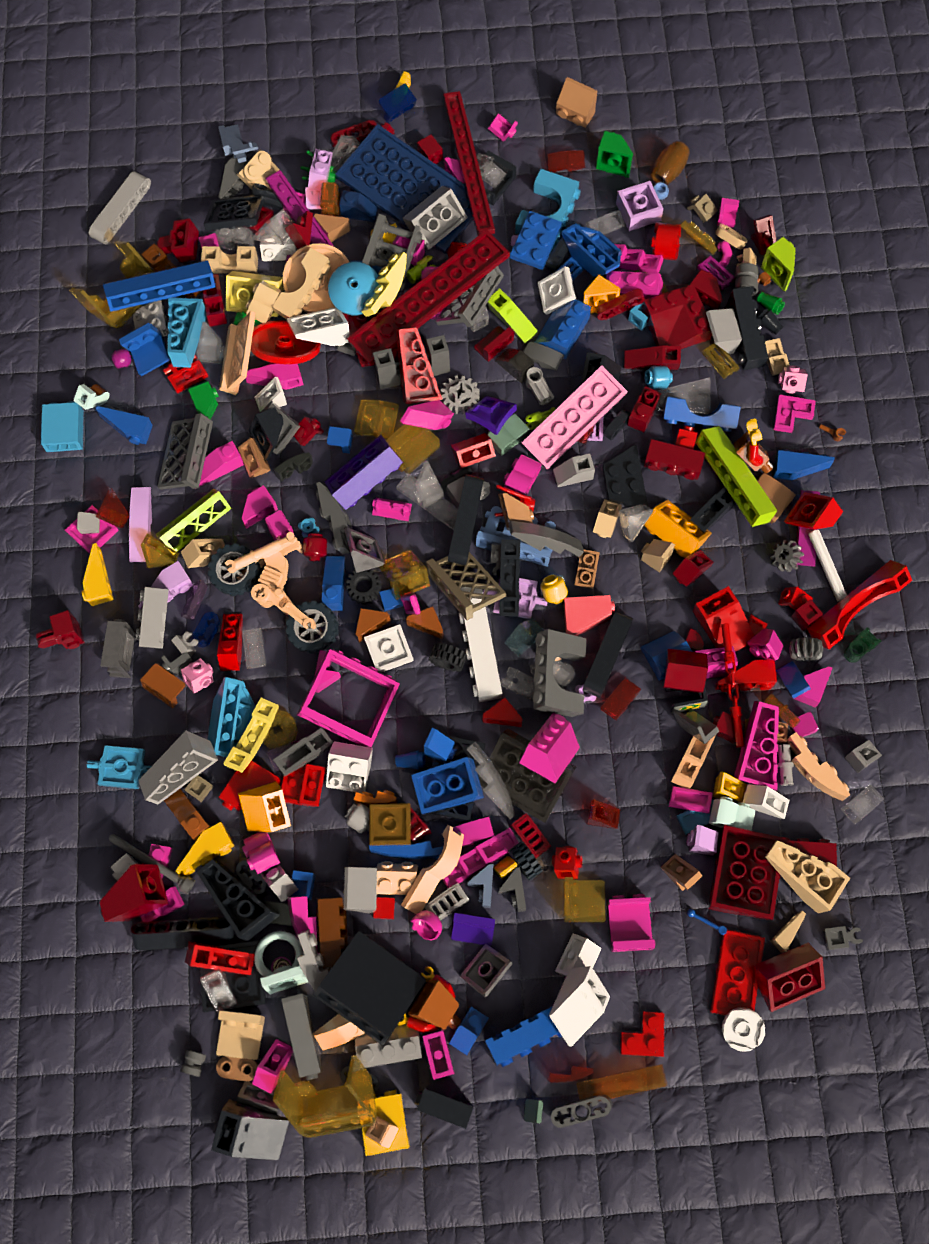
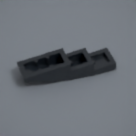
[690,487,736,533]

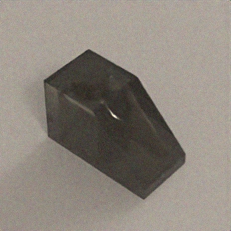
[495,348,534,383]

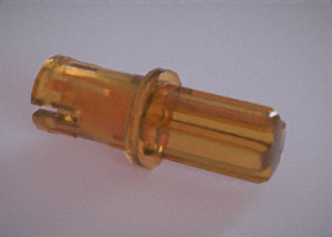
[764,694,800,728]

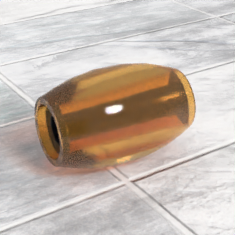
[651,141,690,185]

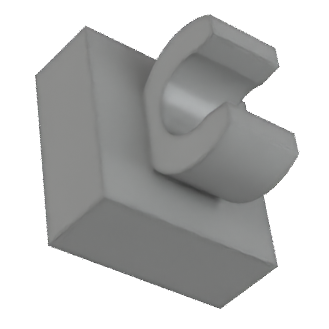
[171,632,199,656]

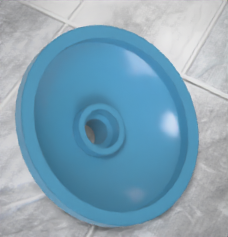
[328,262,379,316]

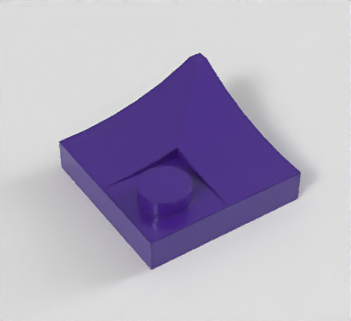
[465,396,517,435]

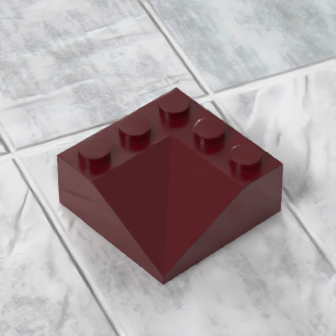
[641,284,712,349]

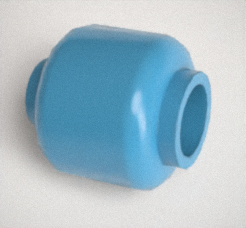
[644,365,673,389]

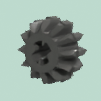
[770,540,804,572]
[789,637,823,661]

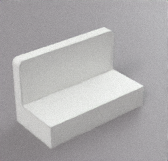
[555,934,601,977]

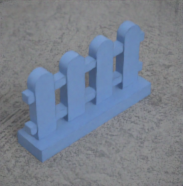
[476,506,556,567]

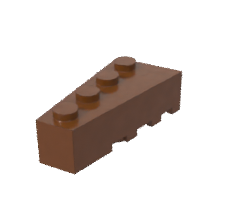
[316,898,348,969]

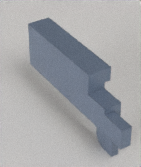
[218,125,258,163]

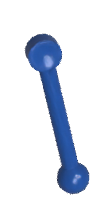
[687,909,727,935]

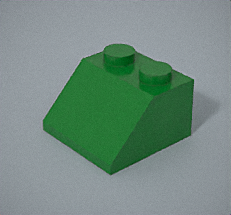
[596,131,633,178]

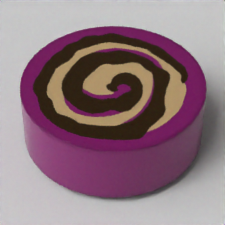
[271,957,292,972]

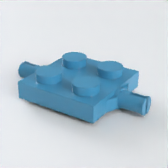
[87,745,152,789]

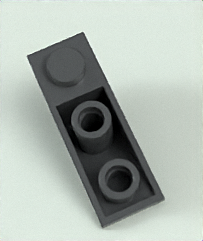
[219,155,249,199]

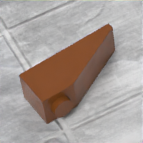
[164,789,210,841]

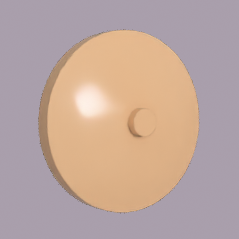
[283,244,354,313]

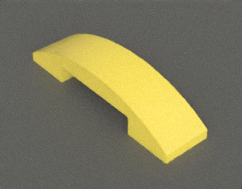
[223,698,279,772]

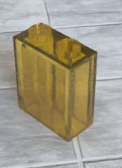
[386,424,440,475]

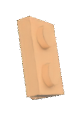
[377,861,418,895]

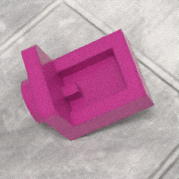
[488,113,518,142]

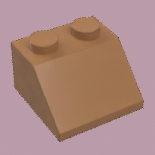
[556,77,597,128]

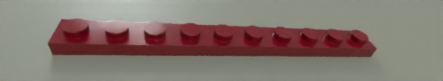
[444,91,495,236]

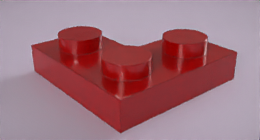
[621,1012,664,1057]

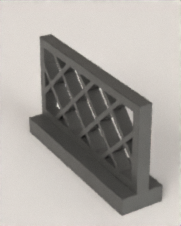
[435,266,504,327]
[157,413,213,490]

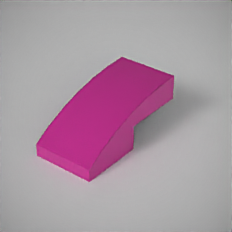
[453,817,494,847]
[140,887,185,922]

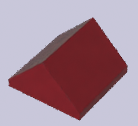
[663,649,708,693]

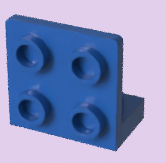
[119,323,170,376]

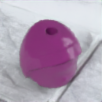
[112,349,131,368]

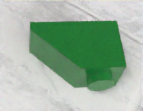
[188,381,219,420]

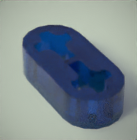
[192,612,220,648]

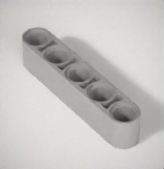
[89,171,151,244]

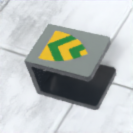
[665,687,708,714]

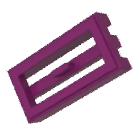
[697,255,735,291]

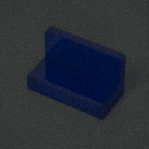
[378,83,417,123]

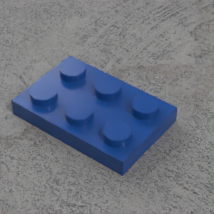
[510,211,562,270]

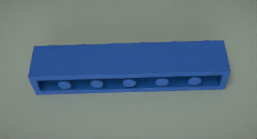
[103,261,215,312]

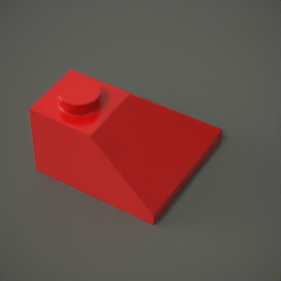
[784,492,843,530]

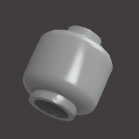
[345,803,370,833]

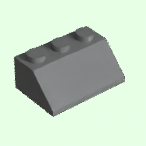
[402,186,468,250]
[355,1016,423,1069]

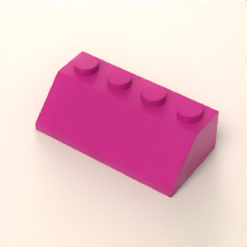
[520,713,580,783]

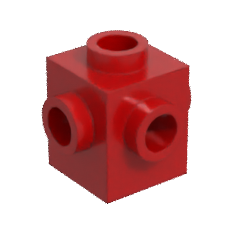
[552,846,582,879]

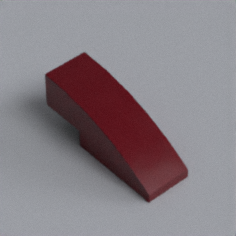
[203,274,227,327]

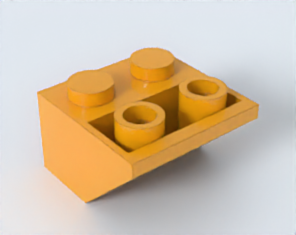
[238,781,291,832]

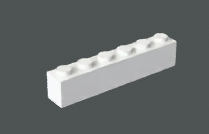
[459,587,502,702]

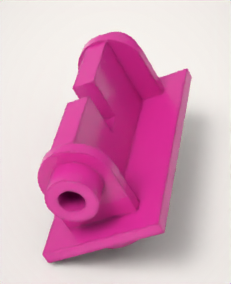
[372,498,412,521]

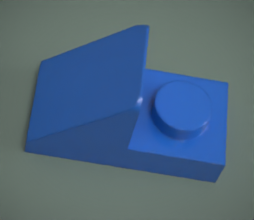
[449,1007,489,1055]

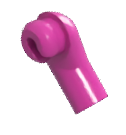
[717,241,733,267]

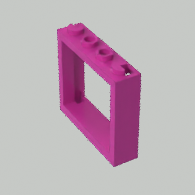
[297,649,400,748]

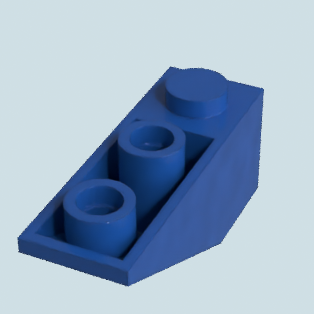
[773,449,835,480]

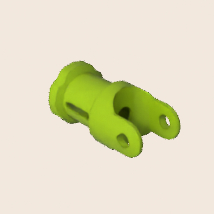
[406,255,436,284]
[525,407,556,430]

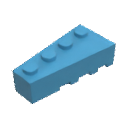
[168,298,207,368]

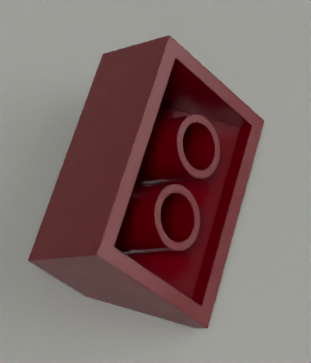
[754,943,825,1012]

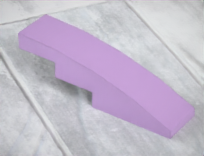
[129,487,152,562]

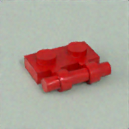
[162,355,209,394]

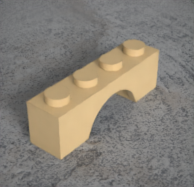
[272,247,331,319]

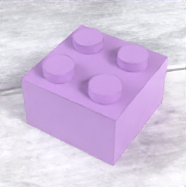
[616,181,663,231]

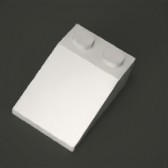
[287,307,350,346]

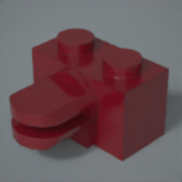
[157,218,199,262]
[35,610,85,649]

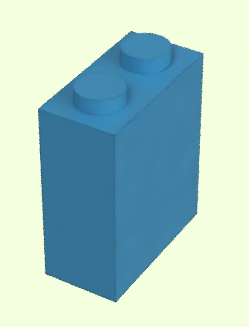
[41,401,84,452]

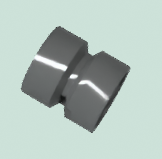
[735,263,758,296]

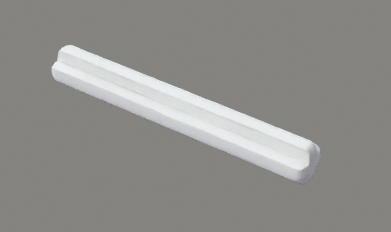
[809,529,847,601]

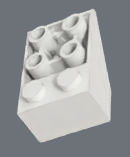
[549,966,610,1046]

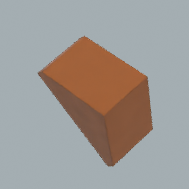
[406,606,444,639]
[356,609,391,643]

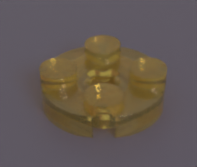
[263,710,298,750]

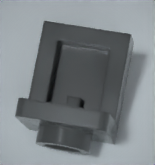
[161,652,194,677]

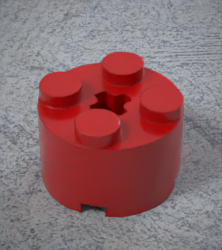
[652,222,681,260]

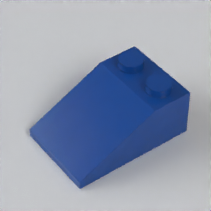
[411,757,484,814]

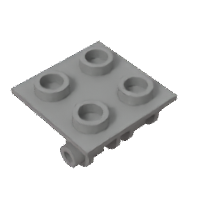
[132,300,169,337]

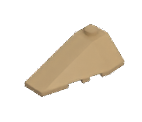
[765,841,850,913]

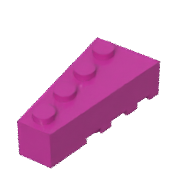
[734,701,779,790]

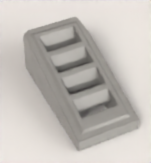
[424,882,469,921]

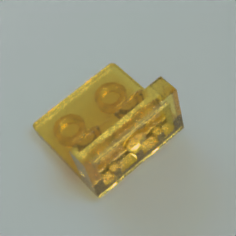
[379,550,430,600]
[564,877,605,922]

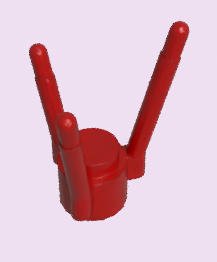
[494,485,535,517]

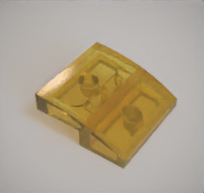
[354,400,399,438]

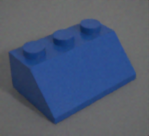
[535,299,591,359]

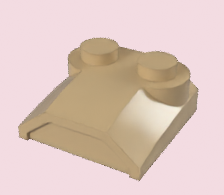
[237,149,279,190]

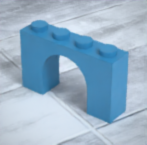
[515,169,581,240]

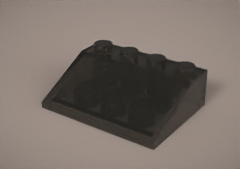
[479,728,577,823]

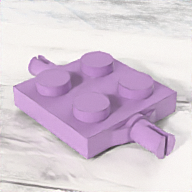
[483,578,548,619]

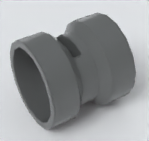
[180,1050,206,1077]

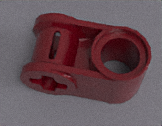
[411,808,431,844]

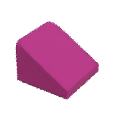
[790,712,818,737]

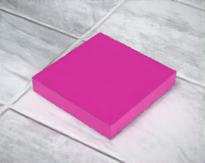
[65,505,119,554]

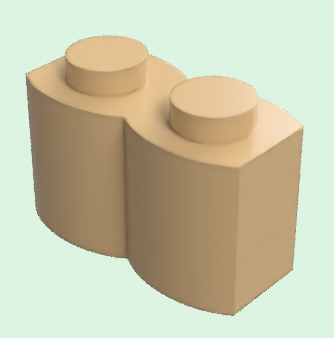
[246,281,282,323]

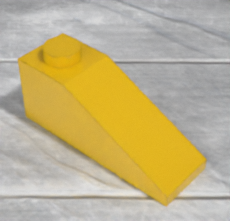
[82,543,114,606]

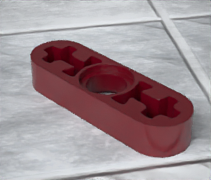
[331,120,377,150]
[596,289,645,320]

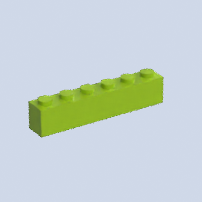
[695,426,777,527]

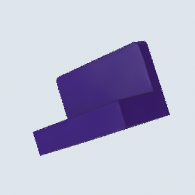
[451,913,495,946]

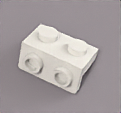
[260,233,296,261]

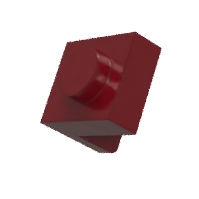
[294,417,324,446]

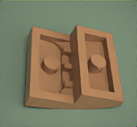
[757,473,796,524]

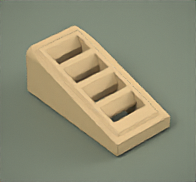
[770,911,806,953]

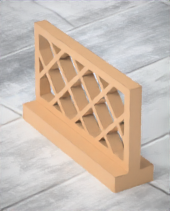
[219,311,256,395]

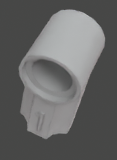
[525,367,554,405]

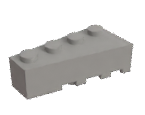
[138,731,218,804]

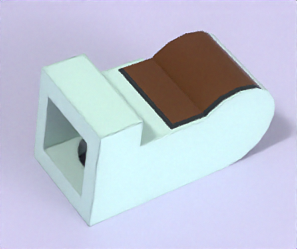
[73,384,109,410]

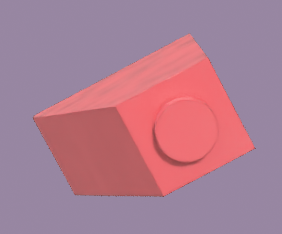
[563,595,615,636]

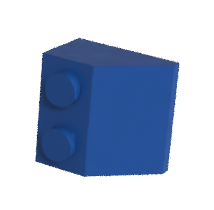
[641,631,692,681]

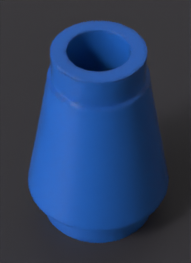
[395,750,425,770]

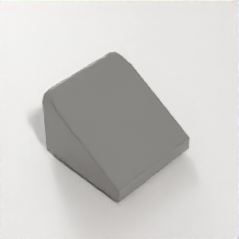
[77,512,100,534]

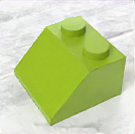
[761,237,796,292]

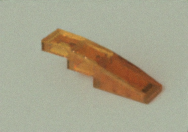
[576,1064,668,1103]

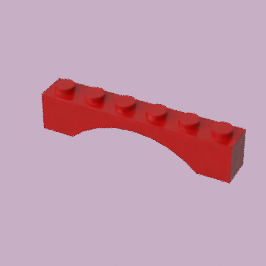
[807,560,912,650]

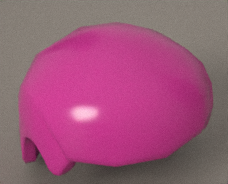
[411,910,442,941]

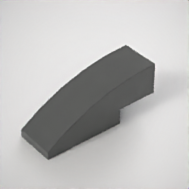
[273,727,333,776]

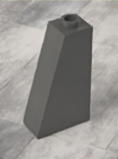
[282,994,323,1081]

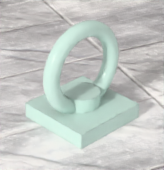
[254,931,308,994]

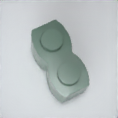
[488,414,530,456]

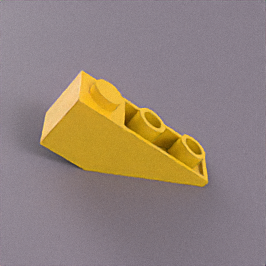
[176,822,235,876]

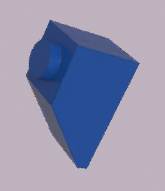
[424,728,457,764]

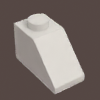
[743,784,790,819]

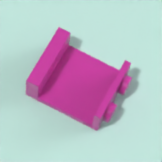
[608,894,655,952]

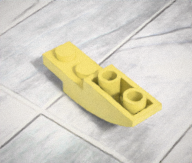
[361,252,406,317]

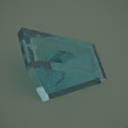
[505,618,545,657]

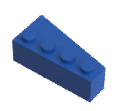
[485,1006,562,1068]

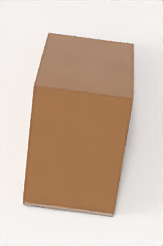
[314,214,350,242]

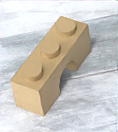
[201,246,258,274]

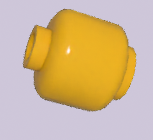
[540,574,568,604]

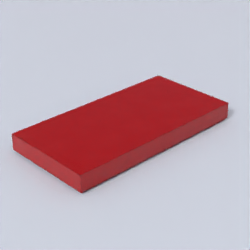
[710,929,765,1016]

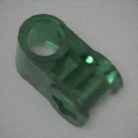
[844,627,882,663]

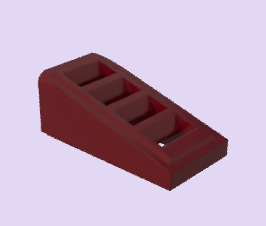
[511,813,552,859]

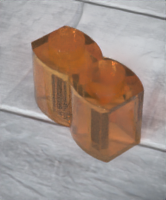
[320,182,340,217]

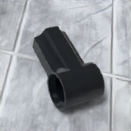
[251,183,283,210]
[544,237,569,272]

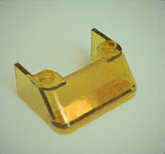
[69,241,155,328]
[273,1055,377,1138]

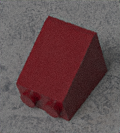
[99,864,169,922]

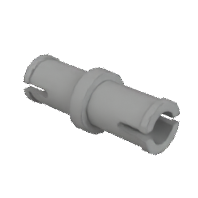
[778,744,794,786]

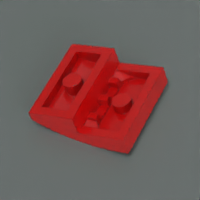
[281,764,326,807]

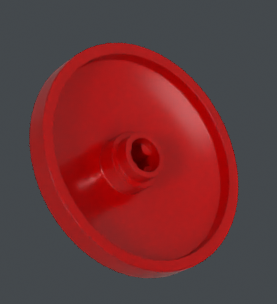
[250,320,321,364]

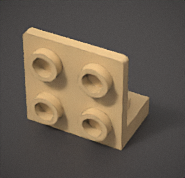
[216,1011,265,1060]

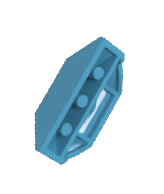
[208,677,255,757]

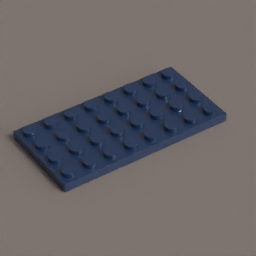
[335,124,473,254]

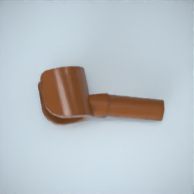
[757,272,771,286]
[819,424,846,441]

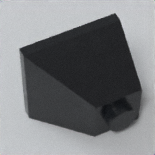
[249,407,283,462]

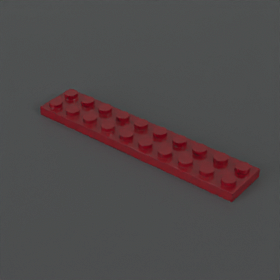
[347,229,510,366]

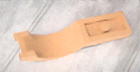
[401,825,464,914]

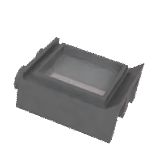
[100,619,136,678]

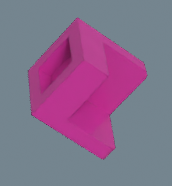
[717,198,739,228]

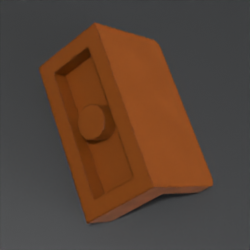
[140,663,185,709]

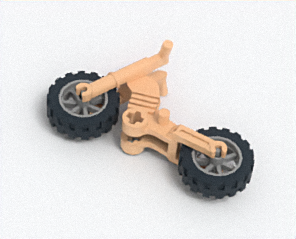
[208,532,339,654]

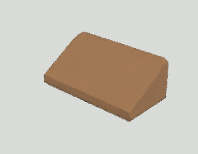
[238,438,271,478]

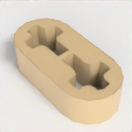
[715,224,748,249]

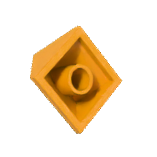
[583,275,620,313]

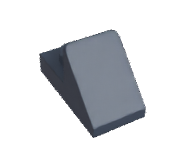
[467,864,493,908]

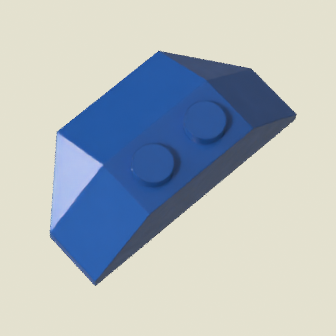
[562,223,622,277]

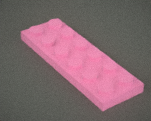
[522,366,627,470]

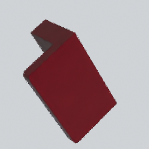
[474,326,514,362]

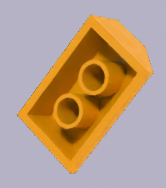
[643,500,712,558]

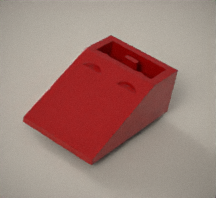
[692,586,754,652]

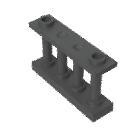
[362,214,422,298]

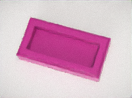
[669,786,713,814]

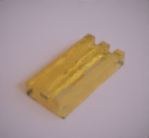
[703,343,739,379]

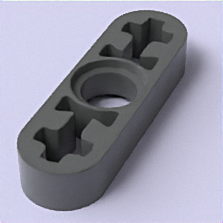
[551,1094,612,1128]

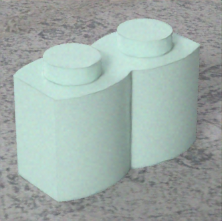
[709,796,755,831]

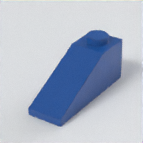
[96,406,153,445]
[322,556,345,611]

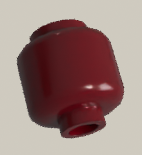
[303,534,327,561]

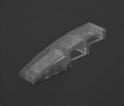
[466,742,515,819]

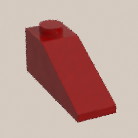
[185,941,255,975]

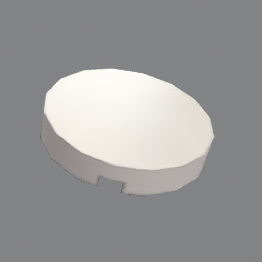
[722,1007,765,1051]

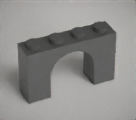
[373,335,450,389]
[533,629,586,717]

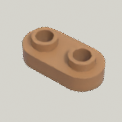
[216,1056,259,1081]

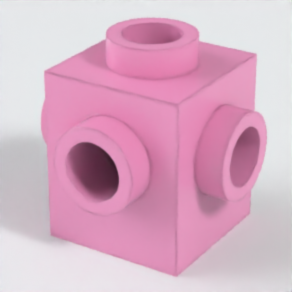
[778,365,807,393]
[181,658,214,693]

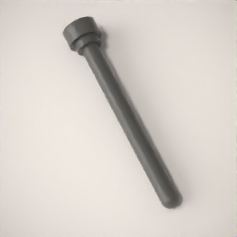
[109,834,196,895]

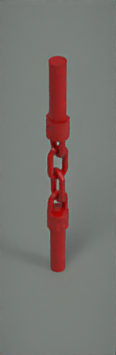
[721,623,744,747]

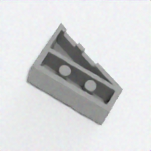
[135,586,169,649]

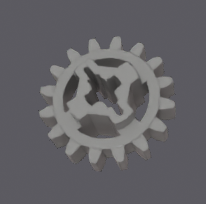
[441,376,479,414]

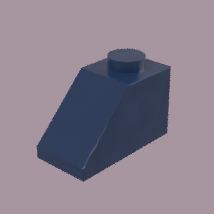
[339,190,378,222]

